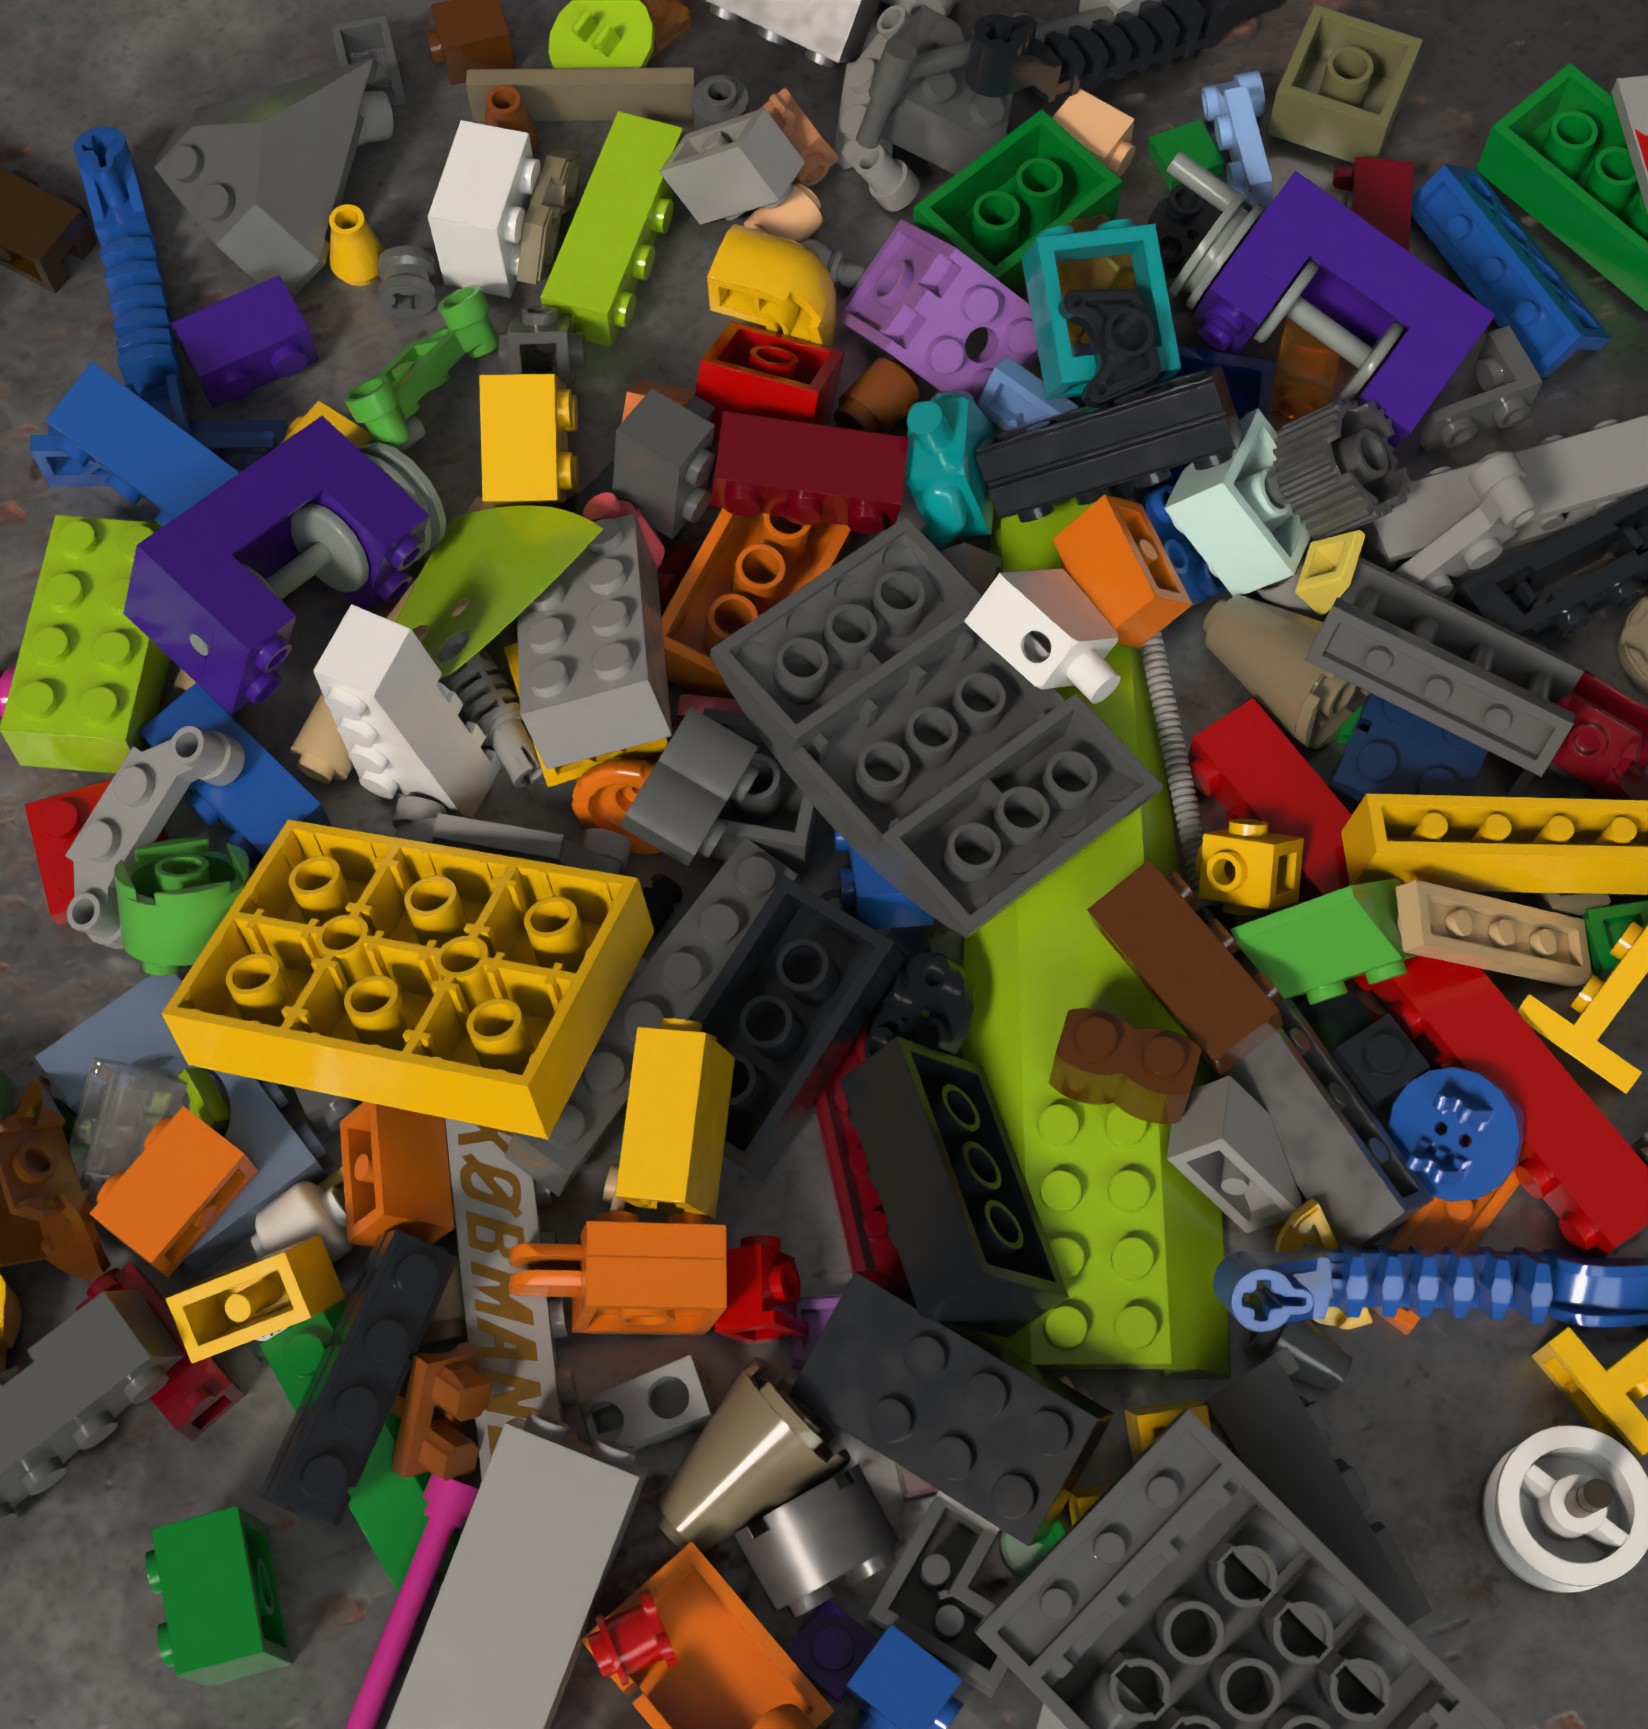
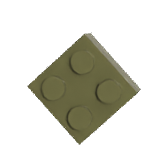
[1266,4,1423,163]

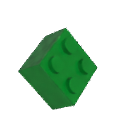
[145,1506,292,1686]

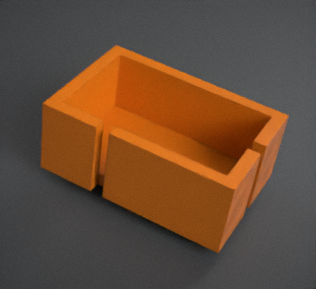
[581,1541,835,1729]

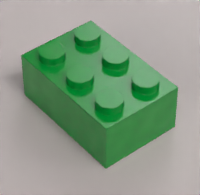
[913,109,1122,297]

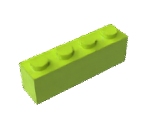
[540,111,684,348]

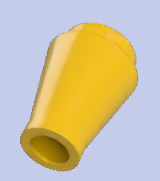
[329,204,385,286]

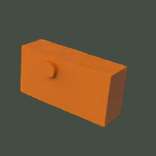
[661,508,857,699]

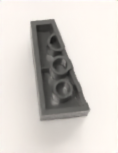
[0,1290,184,1532]

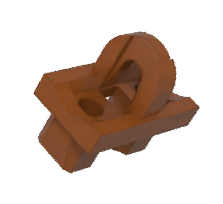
[391,1342,493,1481]

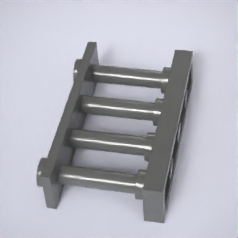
[1305,557,1585,777]

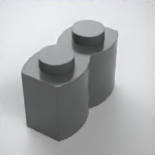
[620,707,760,866]

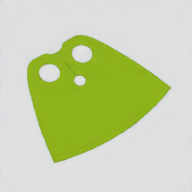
[395,505,603,680]

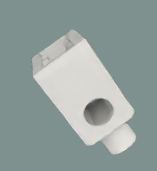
[964,569,1121,704]

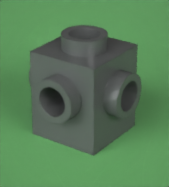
[499,306,586,390]

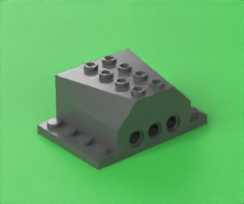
[973,1409,1509,1729]

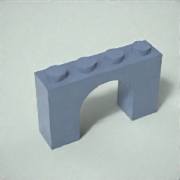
[35,973,328,1276]

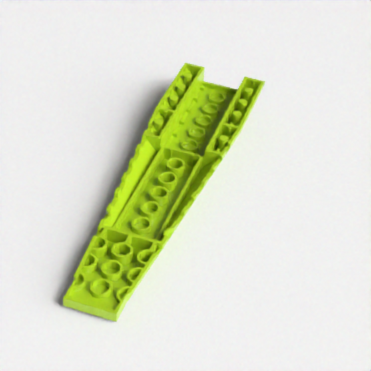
[959,426,1232,1379]

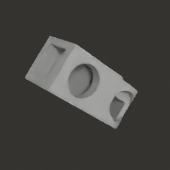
[579,1354,717,1452]

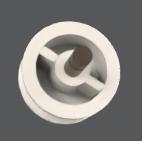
[1482,1426,1648,1593]

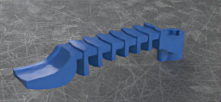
[73,126,191,435]
[1213,1244,1648,1332]

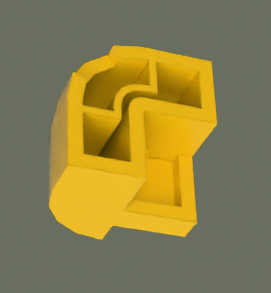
[707,224,837,348]

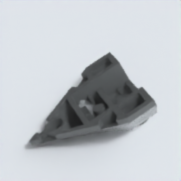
[154,58,379,299]

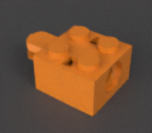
[509,1211,727,1336]

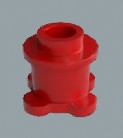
[587,1589,679,1686]

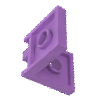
[836,219,1039,423]

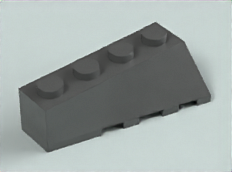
[1204,1346,1432,1627]

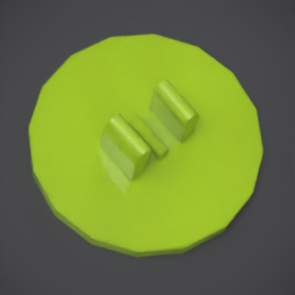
[548,0,655,68]

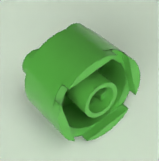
[114,838,250,976]

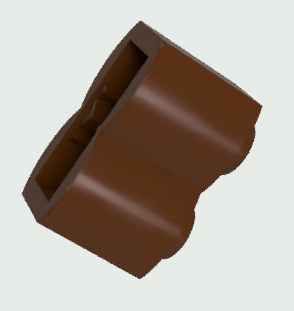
[1049,1008,1202,1124]

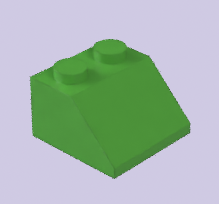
[1231,878,1419,1005]

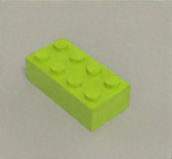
[0,515,171,774]

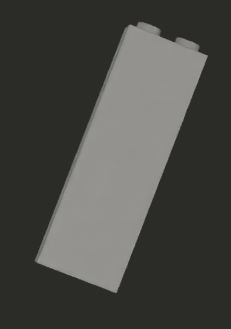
[386,1411,649,1729]

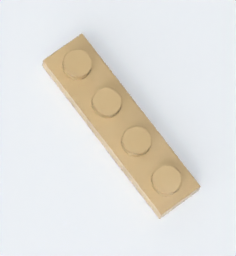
[1395,880,1592,987]

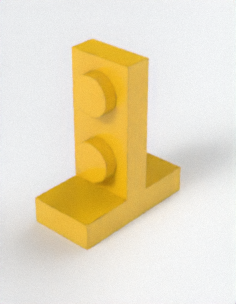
[1516,921,1648,1094]
[1531,1327,1648,1460]

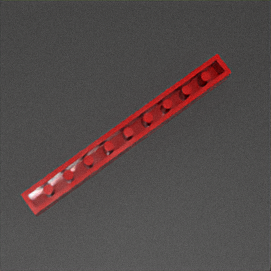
[1187,698,1648,1257]

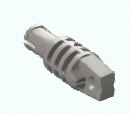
[438,631,544,788]

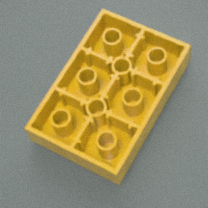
[161,819,654,1139]

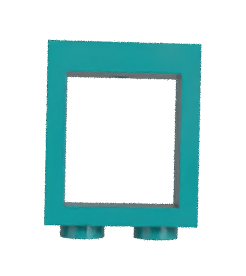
[1021,219,1181,400]

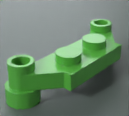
[344,285,499,448]

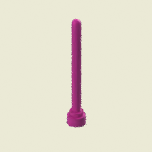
[344,1473,479,1729]

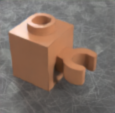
[758,87,841,187]

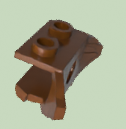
[0,1074,111,1283]

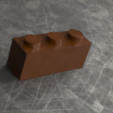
[1087,859,1284,1076]

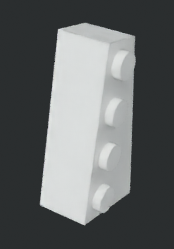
[313,604,503,819]

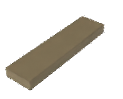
[466,67,696,122]

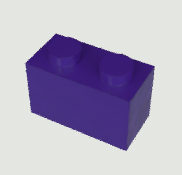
[171,275,319,408]

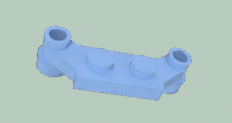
[1201,70,1274,219]

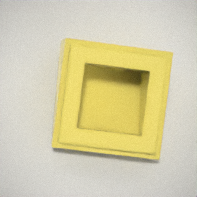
[1295,530,1366,615]

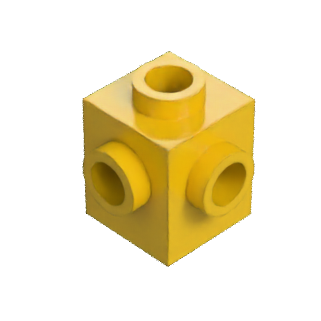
[1195,819,1304,915]

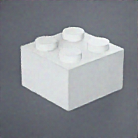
[428,120,541,298]

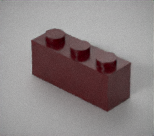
[710,411,908,534]

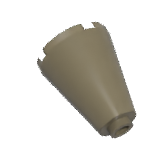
[1203,595,1368,750]
[657,1357,851,1552]

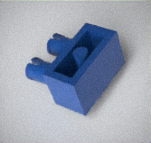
[846,1624,964,1729]

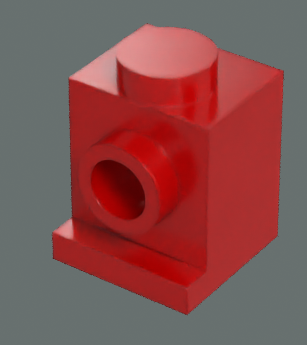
[715,1235,809,1345]

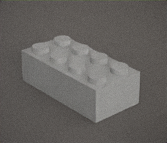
[517,513,672,769]

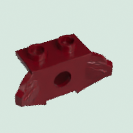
[1551,669,1648,800]

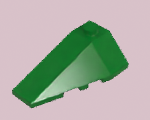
[259,1301,460,1593]

